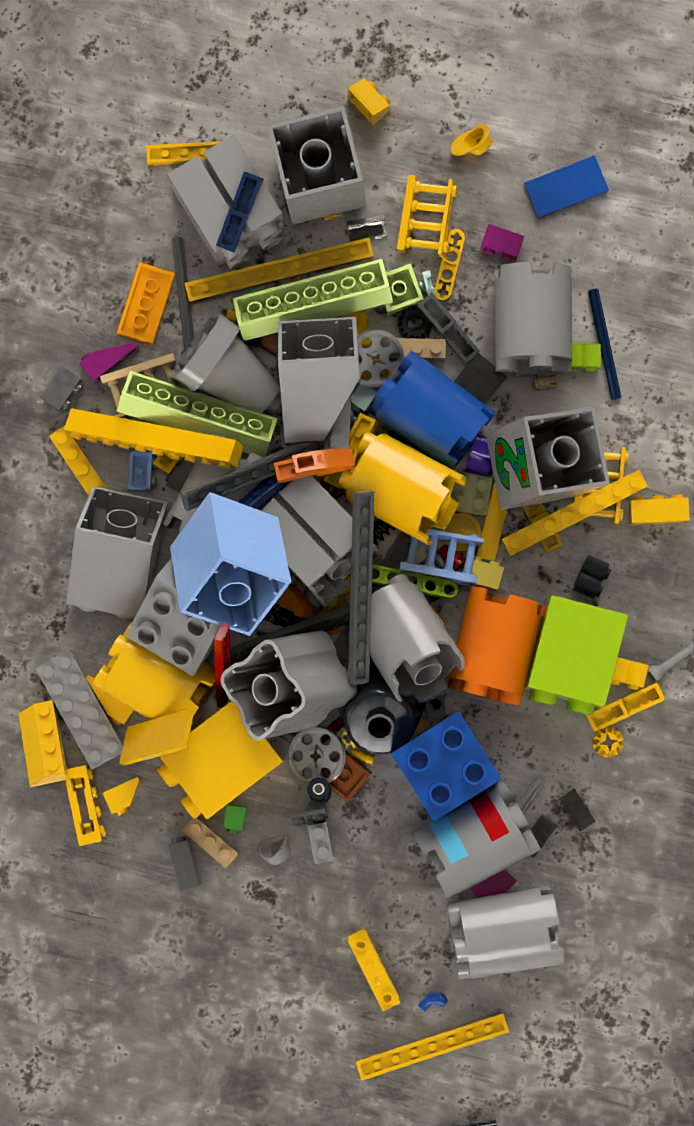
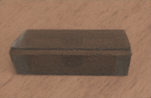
[347,215,388,242]
[559,788,595,832]

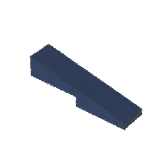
[216,171,264,253]

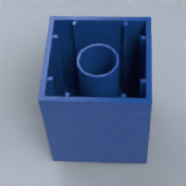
[391,711,501,821]

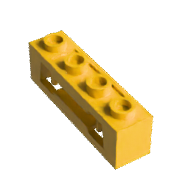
[65,765,106,846]

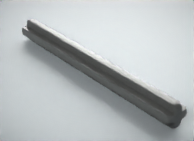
[172,237,194,349]

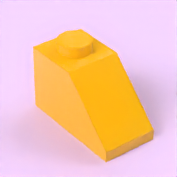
[103,777,141,816]

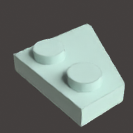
[419,270,436,297]

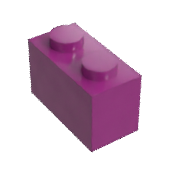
[480,224,524,262]

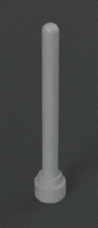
[648,642,694,682]

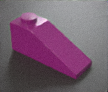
[79,342,139,384]

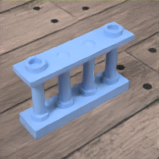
[399,529,484,587]

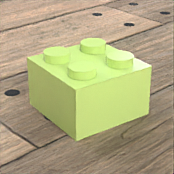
[383,264,424,316]

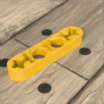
[435,229,465,302]

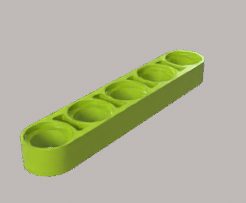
[372,565,458,600]

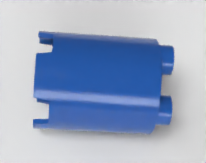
[368,351,495,469]

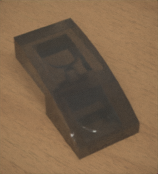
[530,814,557,858]

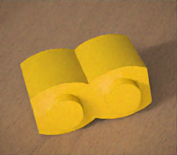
[611,657,649,691]

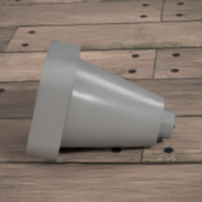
[170,314,282,415]

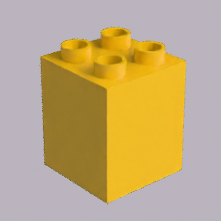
[157,701,285,819]

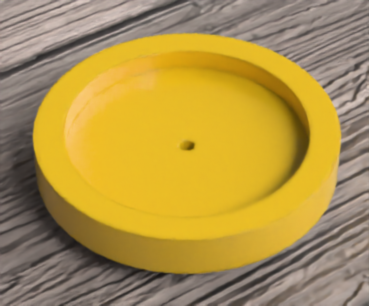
[444,513,481,552]

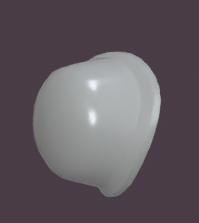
[257,835,291,865]

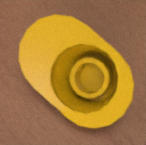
[451,123,494,156]

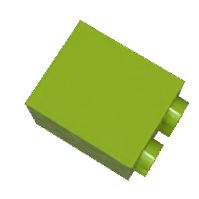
[525,595,628,716]

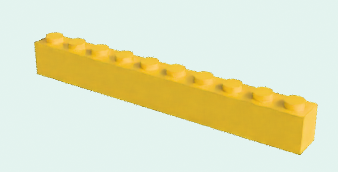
[64,408,244,469]

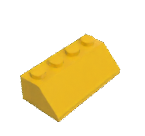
[18,700,68,787]

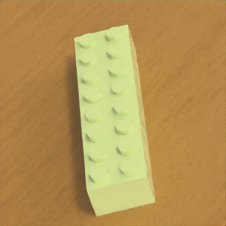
[233,259,393,341]
[117,371,277,458]

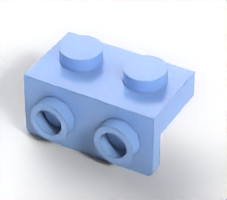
[128,451,157,491]

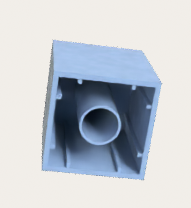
[170,492,291,636]

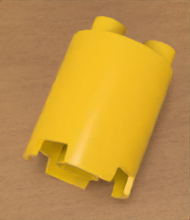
[338,432,467,546]
[92,620,216,727]

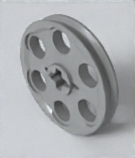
[357,329,404,387]
[288,727,346,784]

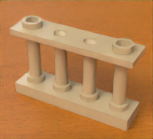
[100,353,178,419]

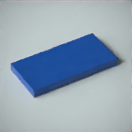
[524,155,609,219]

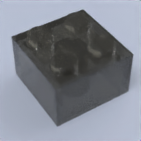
[454,353,507,405]

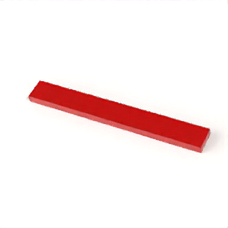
[214,622,231,708]

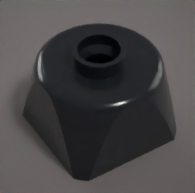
[338,665,426,755]

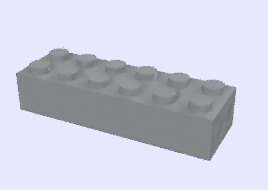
[35,650,123,770]

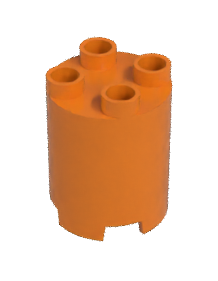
[447,586,546,706]

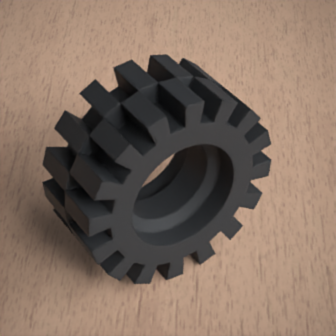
[398,306,432,339]

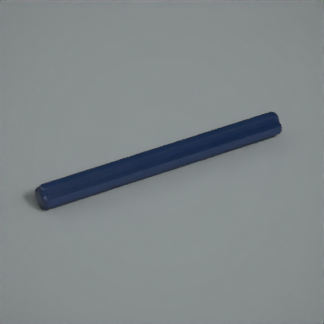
[588,288,622,400]

